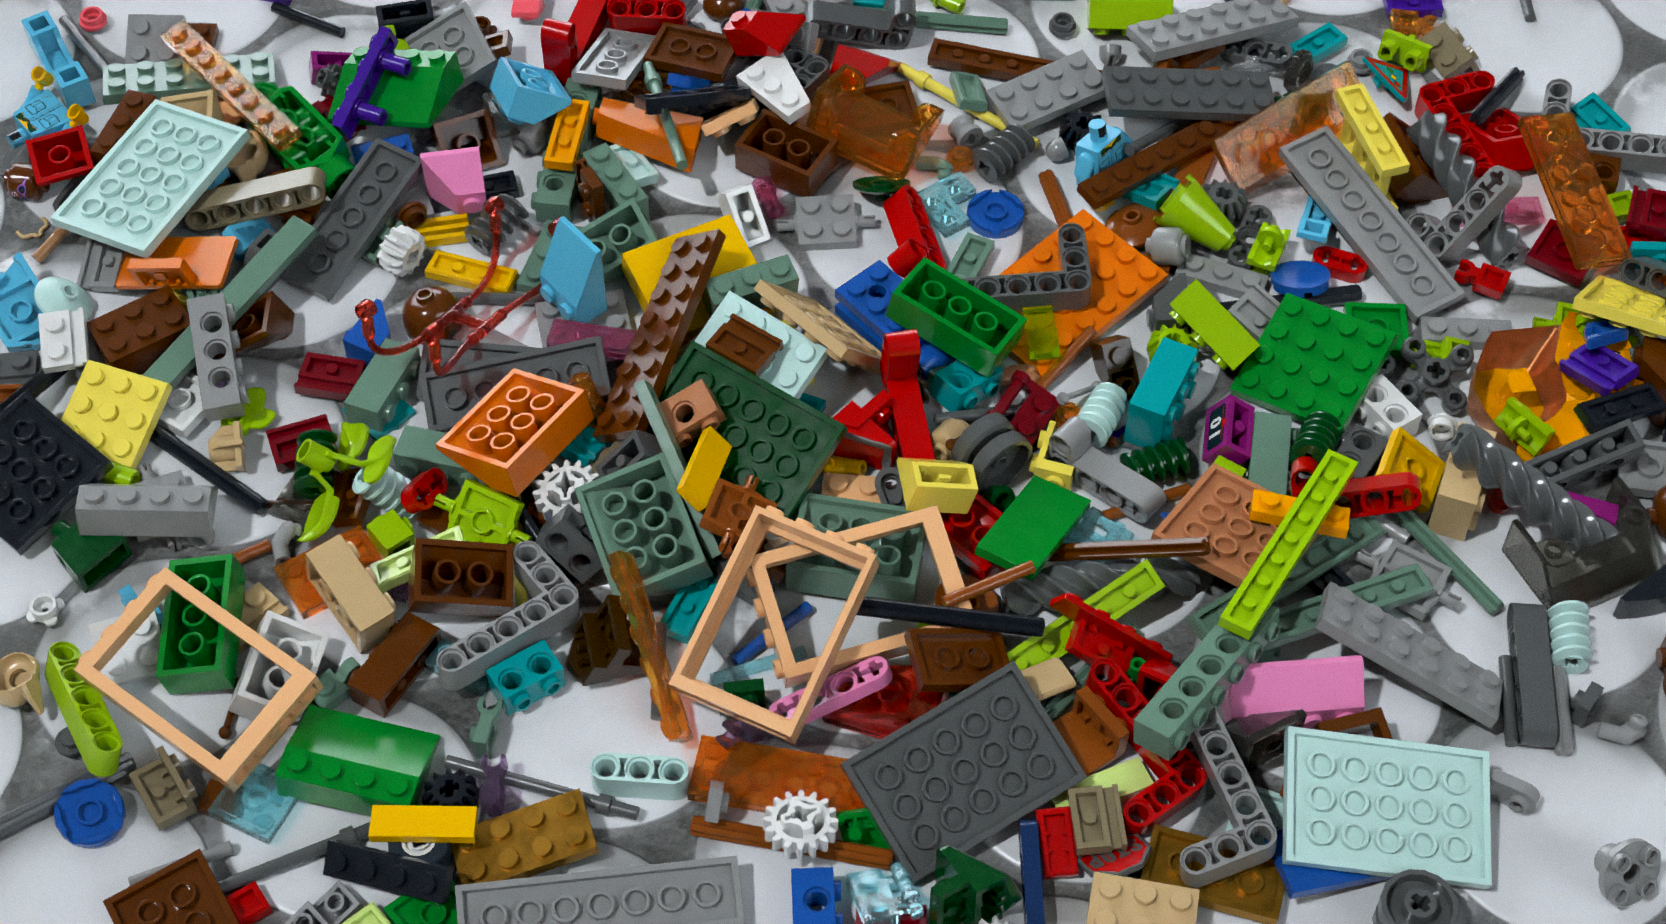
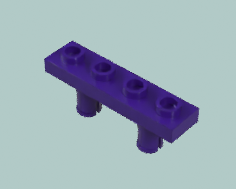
[331,25,412,139]

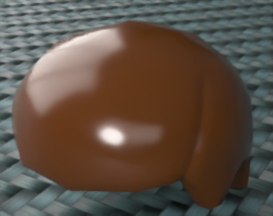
[703,0,746,23]

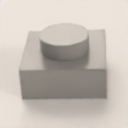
[704,780,730,823]

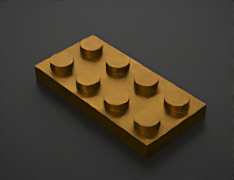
[452,788,600,885]
[1140,824,1285,924]

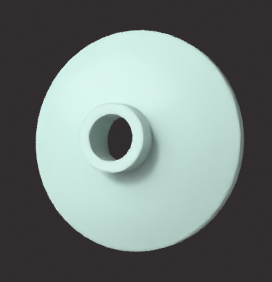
[34,277,93,321]

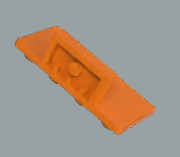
[115,236,239,289]

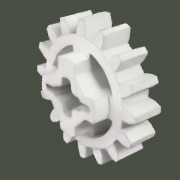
[533,460,600,521]
[763,790,838,860]

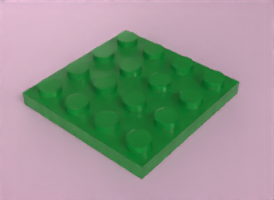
[1230,293,1398,437]

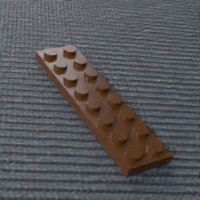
[592,229,726,443]

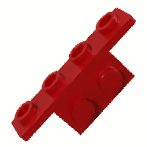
[1049,593,1173,674]

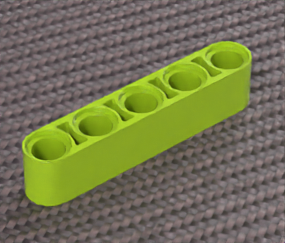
[44,641,123,777]

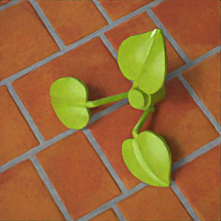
[296,422,397,542]

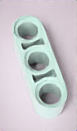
[590,753,690,801]

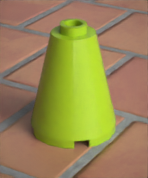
[1153,174,1236,252]

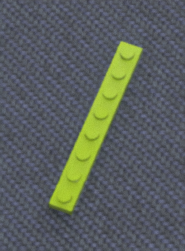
[1218,449,1358,640]

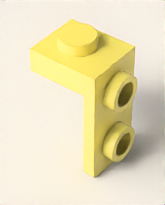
[1029,420,1074,491]

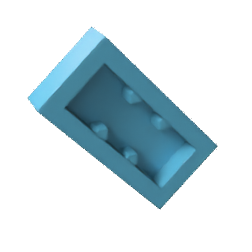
[221,217,276,261]

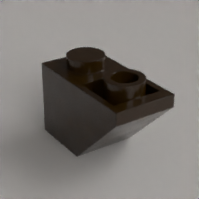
[1089,335,1140,401]

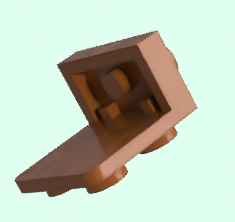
[1053,685,1130,776]

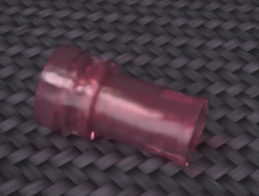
[751,175,785,219]

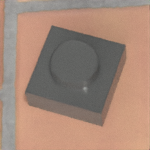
[1570,681,1604,728]

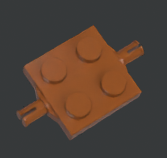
[698,475,778,554]

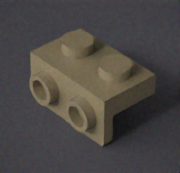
[1419,21,1480,79]
[129,745,198,831]

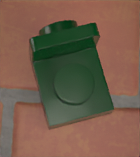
[719,678,765,727]

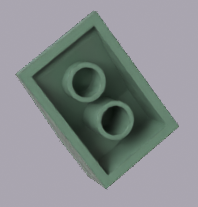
[579,197,660,283]

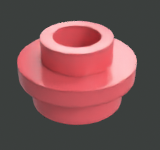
[79,6,107,32]

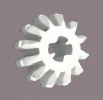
[377,225,427,277]

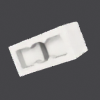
[1354,374,1423,439]

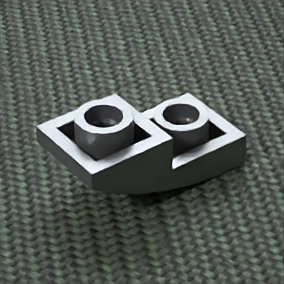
[284,880,364,924]

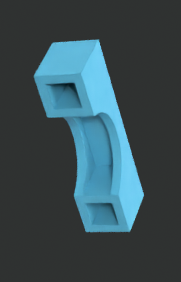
[21,10,96,109]

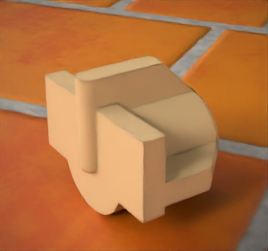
[208,421,246,472]

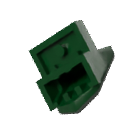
[929,845,1022,924]

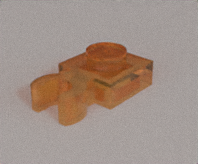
[1388,8,1437,39]

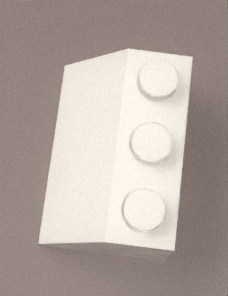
[227,610,330,721]

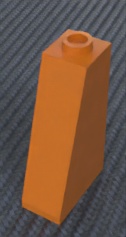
[592,97,704,172]

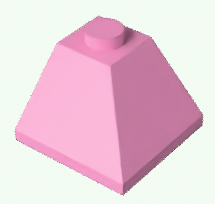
[420,146,488,214]

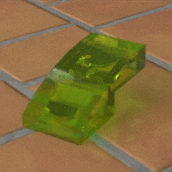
[1022,305,1060,361]

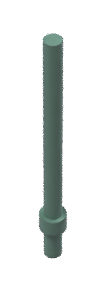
[642,61,688,170]

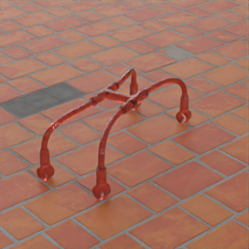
[355,196,561,377]

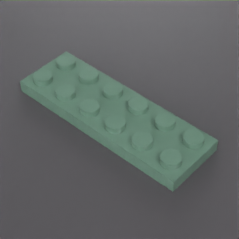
[102,52,276,105]

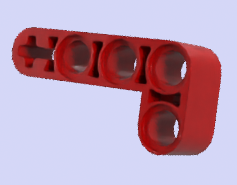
[883,184,946,279]
[1291,456,1422,519]

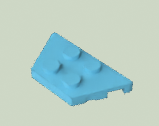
[0,252,43,352]

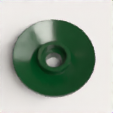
[853,176,910,201]

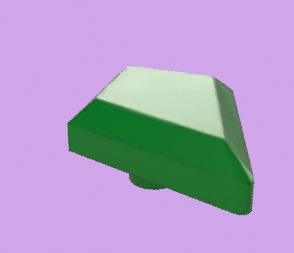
[837,808,890,849]

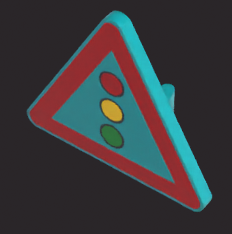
[1362,56,1409,103]

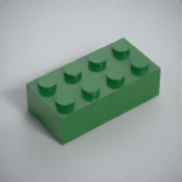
[886,257,1027,378]
[156,554,246,695]

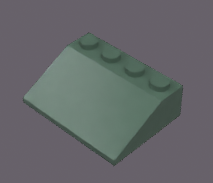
[574,452,714,600]
[786,493,926,602]

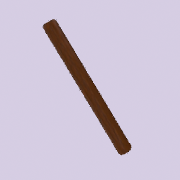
[1048,537,1211,562]

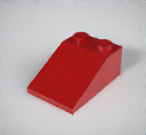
[1460,107,1546,171]

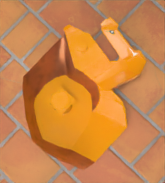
[1467,311,1644,462]

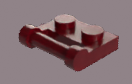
[985,370,1060,445]

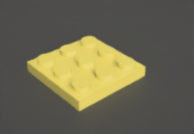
[61,360,173,470]

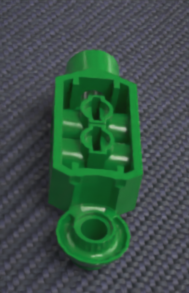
[237,82,355,200]

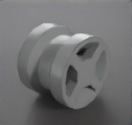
[948,114,983,150]

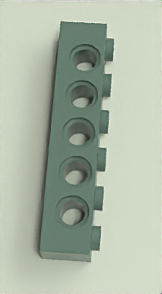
[531,78,603,223]
[1133,605,1281,761]

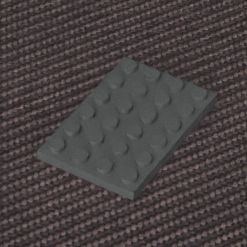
[840,661,1087,885]

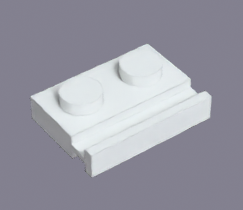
[38,307,90,374]

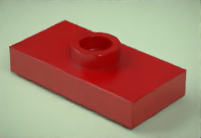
[1035,806,1079,880]

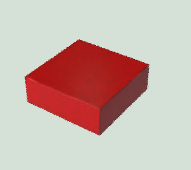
[226,881,273,924]

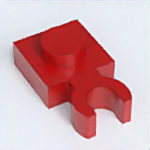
[1454,259,1512,300]

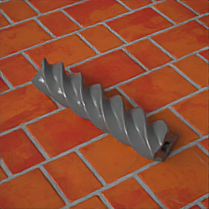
[1406,110,1530,268]
[1442,423,1622,566]
[999,557,1201,616]

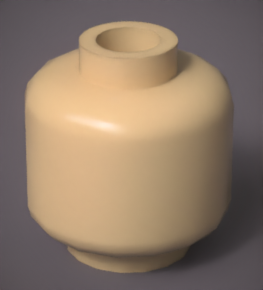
[930,418,970,460]

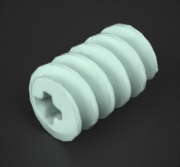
[1077,382,1127,448]
[352,466,420,519]
[1547,600,1593,674]

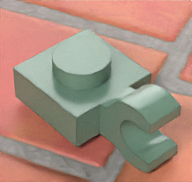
[312,657,361,710]
[469,697,504,760]

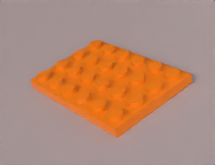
[999,209,1169,378]

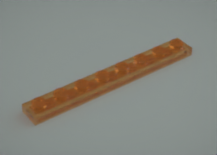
[161,20,303,152]

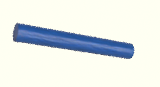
[730,601,813,667]

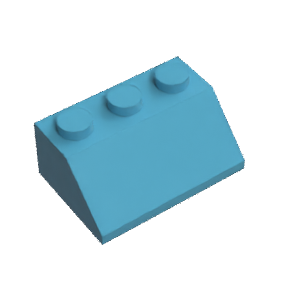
[490,56,572,125]

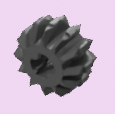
[1203,178,1248,224]

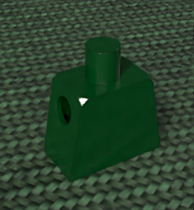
[51,520,132,593]

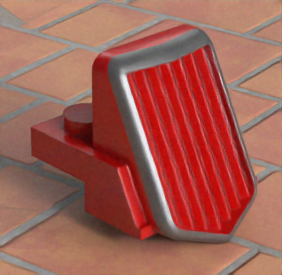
[832,389,897,470]

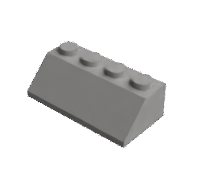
[75,483,218,537]

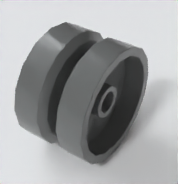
[951,412,1033,493]
[1372,869,1459,924]

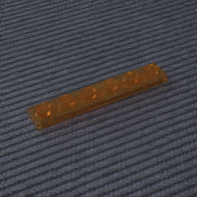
[608,550,694,744]

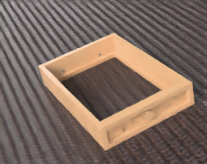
[669,505,880,745]
[745,505,972,688]
[73,567,323,793]

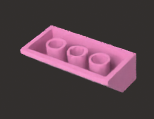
[1221,655,1365,736]

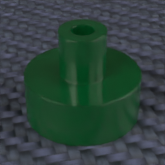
[983,484,1016,513]

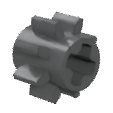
[316,64,343,98]

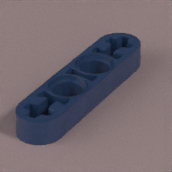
[1018,819,1045,924]

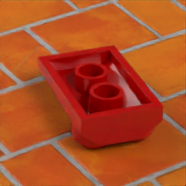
[940,493,1006,580]

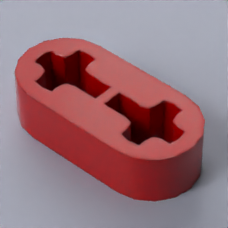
[1311,246,1368,284]
[401,468,448,514]

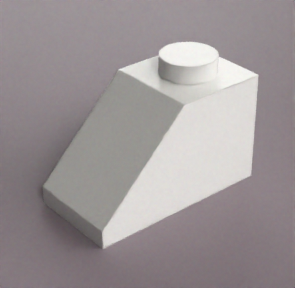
[716,184,771,247]

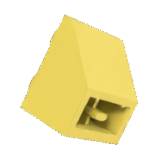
[896,457,979,514]

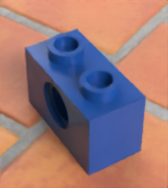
[791,867,843,924]

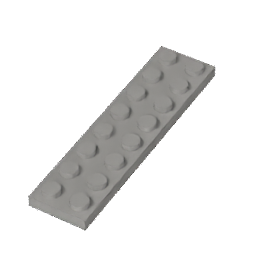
[1278,125,1465,324]
[455,856,746,924]

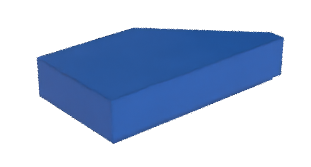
[1583,319,1629,350]

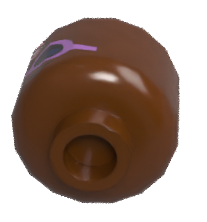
[3,162,50,201]

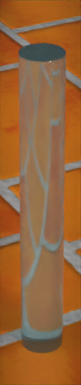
[709,645,807,686]

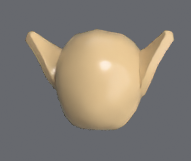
[227,130,269,182]
[0,652,44,715]

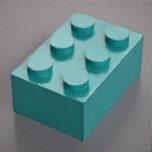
[1123,337,1200,448]

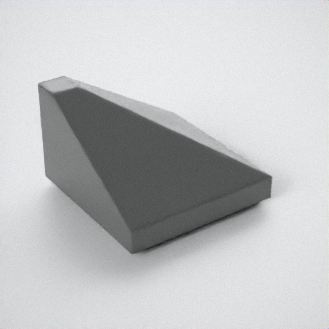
[1,143,31,178]

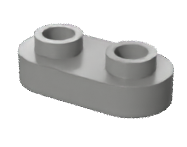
[1490,766,1540,813]

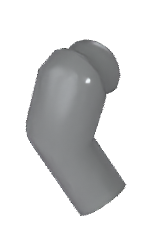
[271,521,303,566]
[1597,714,1648,745]

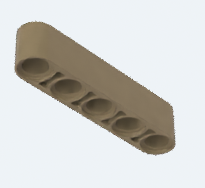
[185,167,327,231]

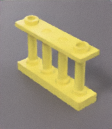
[1333,83,1410,211]

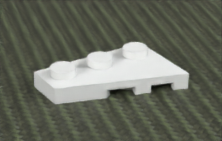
[736,52,812,125]

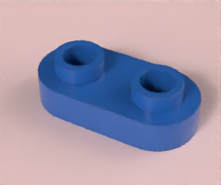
[667,72,712,91]

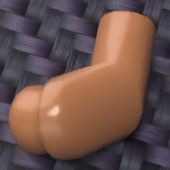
[1001,364,1040,388]

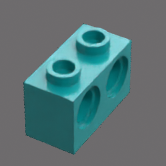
[930,360,1004,412]
[485,639,566,716]

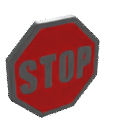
[1077,834,1152,877]

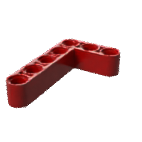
[540,0,608,87]
[607,0,688,35]
[1414,70,1495,178]
[880,329,935,459]
[1085,658,1207,837]

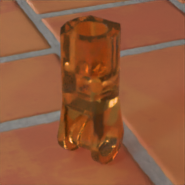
[568,372,607,429]

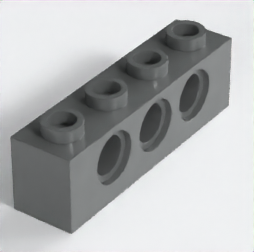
[1524,418,1645,490]

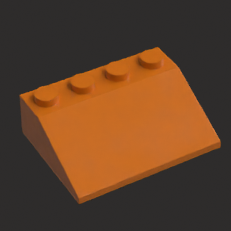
[435,368,594,497]

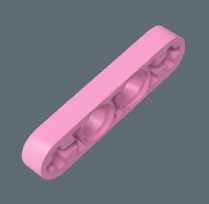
[769,656,893,725]

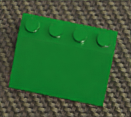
[327,47,464,128]
[275,705,440,817]

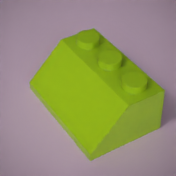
[1087,0,1174,35]
[1169,279,1260,371]

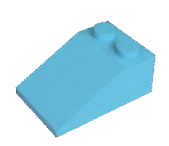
[540,216,607,328]

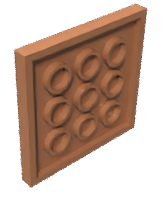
[1151,463,1320,588]

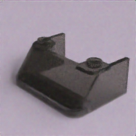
[1502,476,1660,611]

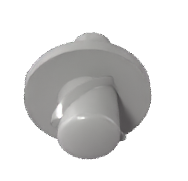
[1594,838,1661,906]

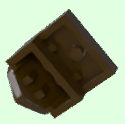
[565,594,653,686]

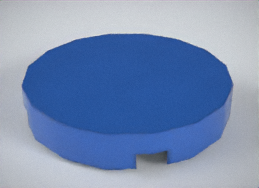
[966,189,1024,239]
[1271,260,1331,297]
[54,778,126,848]

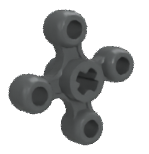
[1396,336,1474,415]

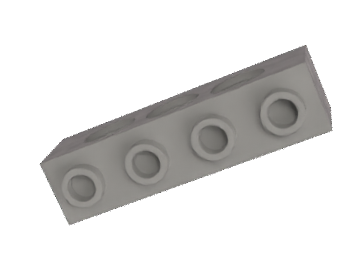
[186,293,249,422]

